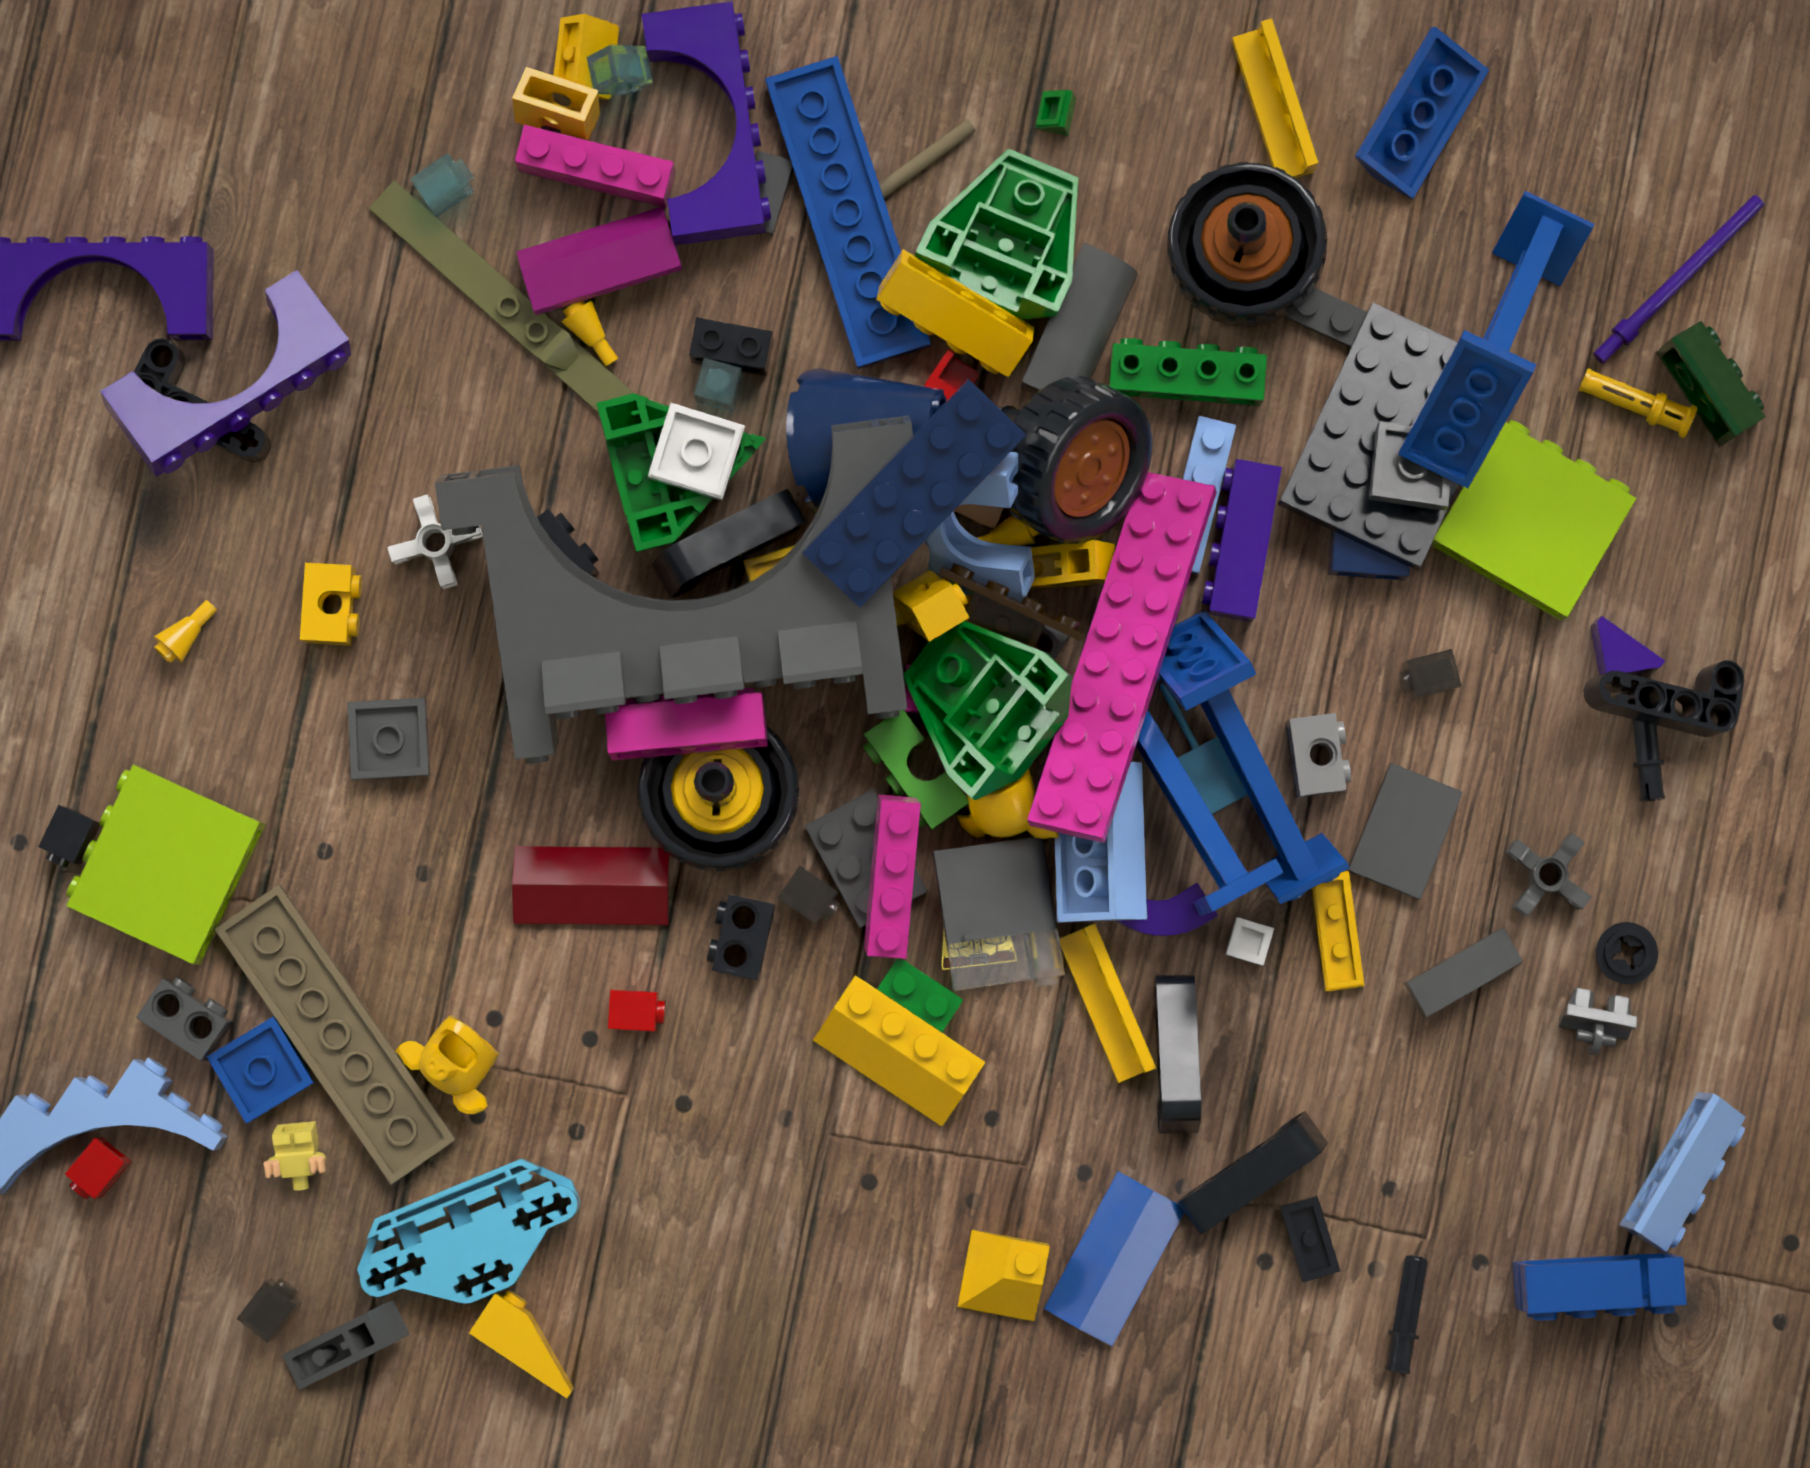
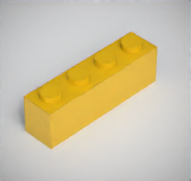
[876,249,1034,377]

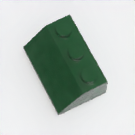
[1656,321,1766,448]

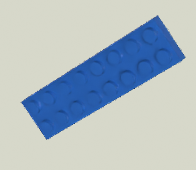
[765,56,931,369]

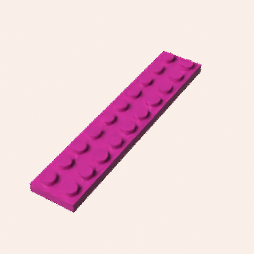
[1027,472,1217,843]

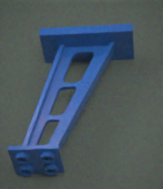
[1398,191,1594,488]
[1159,610,1350,904]
[1136,674,1284,916]

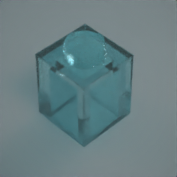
[587,45,653,95]
[410,153,474,217]
[694,358,743,412]

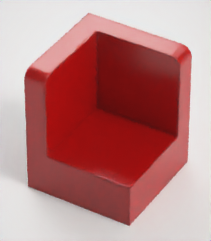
[924,348,979,400]

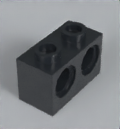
[689,317,774,376]
[707,894,776,981]

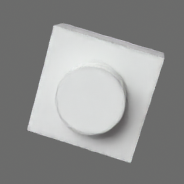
[1225,917,1274,966]

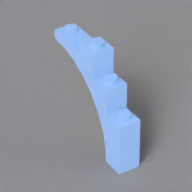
[0,1057,229,1195]

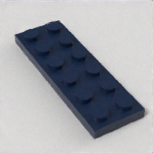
[802,379,1026,607]

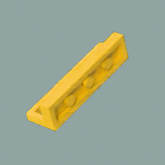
[1232,18,1318,178]
[1057,924,1156,1083]

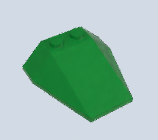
[915,148,1079,319]
[903,621,1072,800]

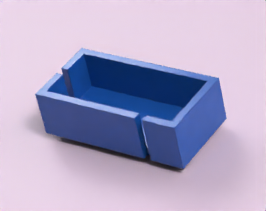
[1513,1253,1687,1320]

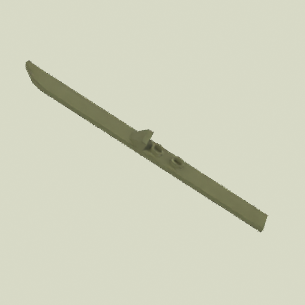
[369,180,634,412]

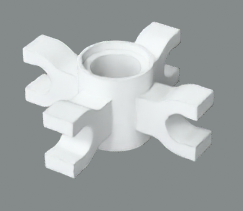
[387,494,483,590]

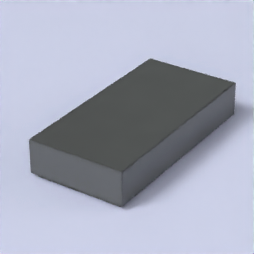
[755,151,793,236]

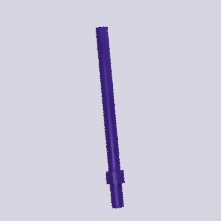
[1593,195,1764,364]

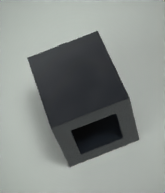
[38,805,100,868]

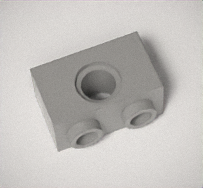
[1286,713,1351,798]

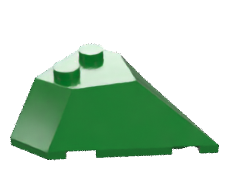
[596,393,766,553]

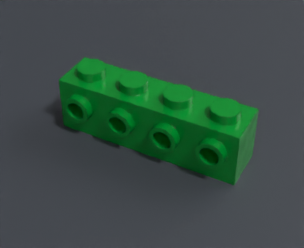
[1108,338,1267,406]

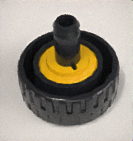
[637,726,799,872]

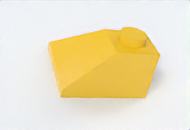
[957,1229,1050,1321]

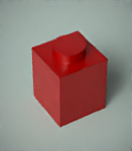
[608,990,666,1031]
[65,1137,132,1199]

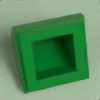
[1035,89,1076,136]

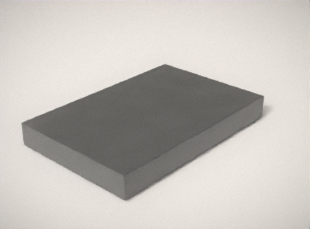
[1347,763,1463,900]

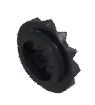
[1595,922,1658,984]

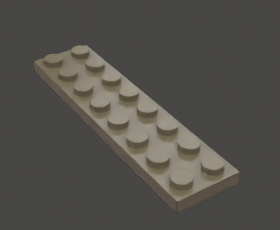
[214,884,457,1185]

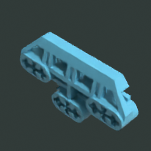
[357,1158,581,1304]

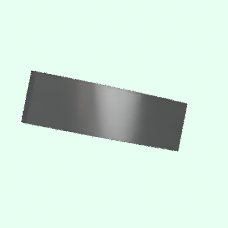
[1404,927,1522,1017]

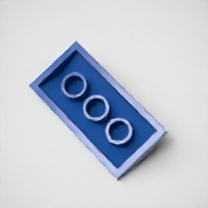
[1354,27,1489,199]
[1044,1171,1184,1346]

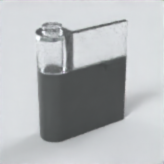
[932,837,1065,991]

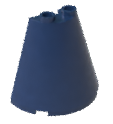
[786,368,947,515]

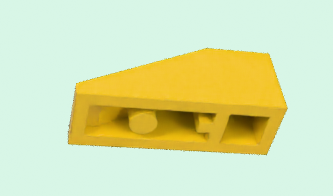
[1030,540,1115,589]
[469,1290,574,1398]

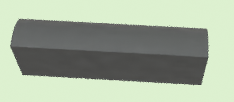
[1020,243,1138,394]

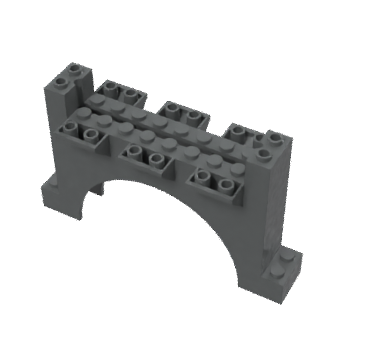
[435,415,913,764]

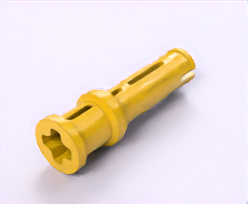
[1578,368,1698,439]

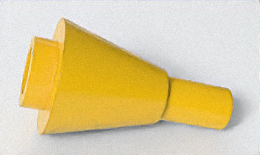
[561,300,618,366]
[978,515,1040,546]
[153,600,217,663]

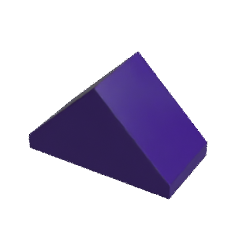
[1591,616,1665,675]

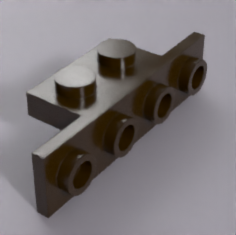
[938,563,1085,648]

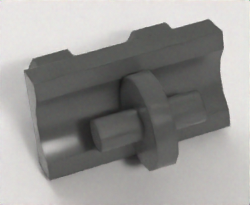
[1558,988,1637,1056]

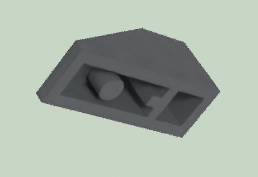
[283,1299,410,1390]

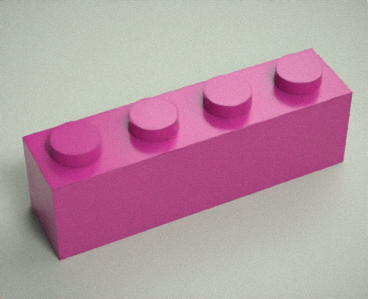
[515,125,676,208]
[605,688,768,761]
[864,795,921,959]

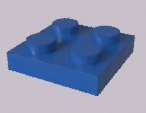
[207,1016,315,1124]

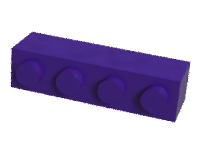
[1202,459,1282,622]

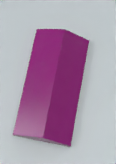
[516,207,682,315]

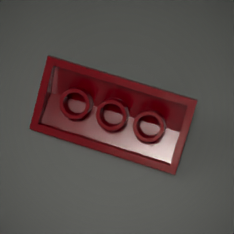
[512,846,670,925]

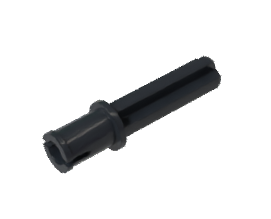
[1633,692,1665,802]
[1385,1255,1428,1374]

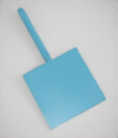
[1160,683,1247,814]

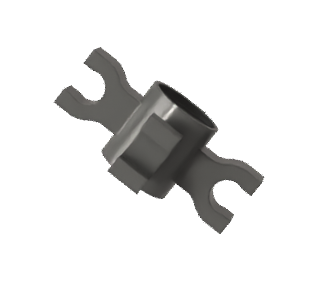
[1504,833,1592,917]

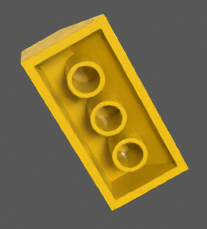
[813,975,985,1126]

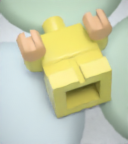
[263,1121,326,1190]

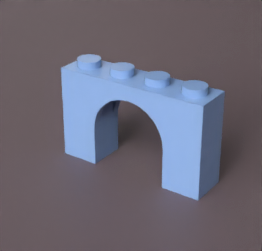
[924,452,1035,601]

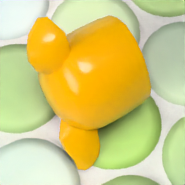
[957,768,1059,839]
[395,1015,500,1114]

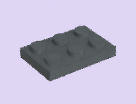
[805,789,928,928]

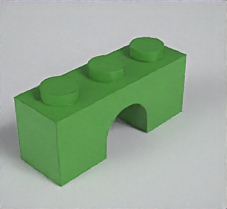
[863,710,968,831]

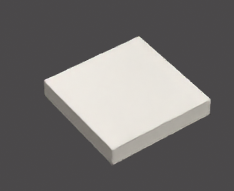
[648,403,745,501]

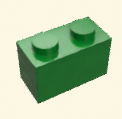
[877,958,963,1032]

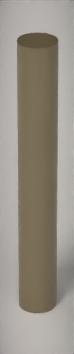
[879,119,976,198]

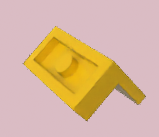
[553,14,619,100]

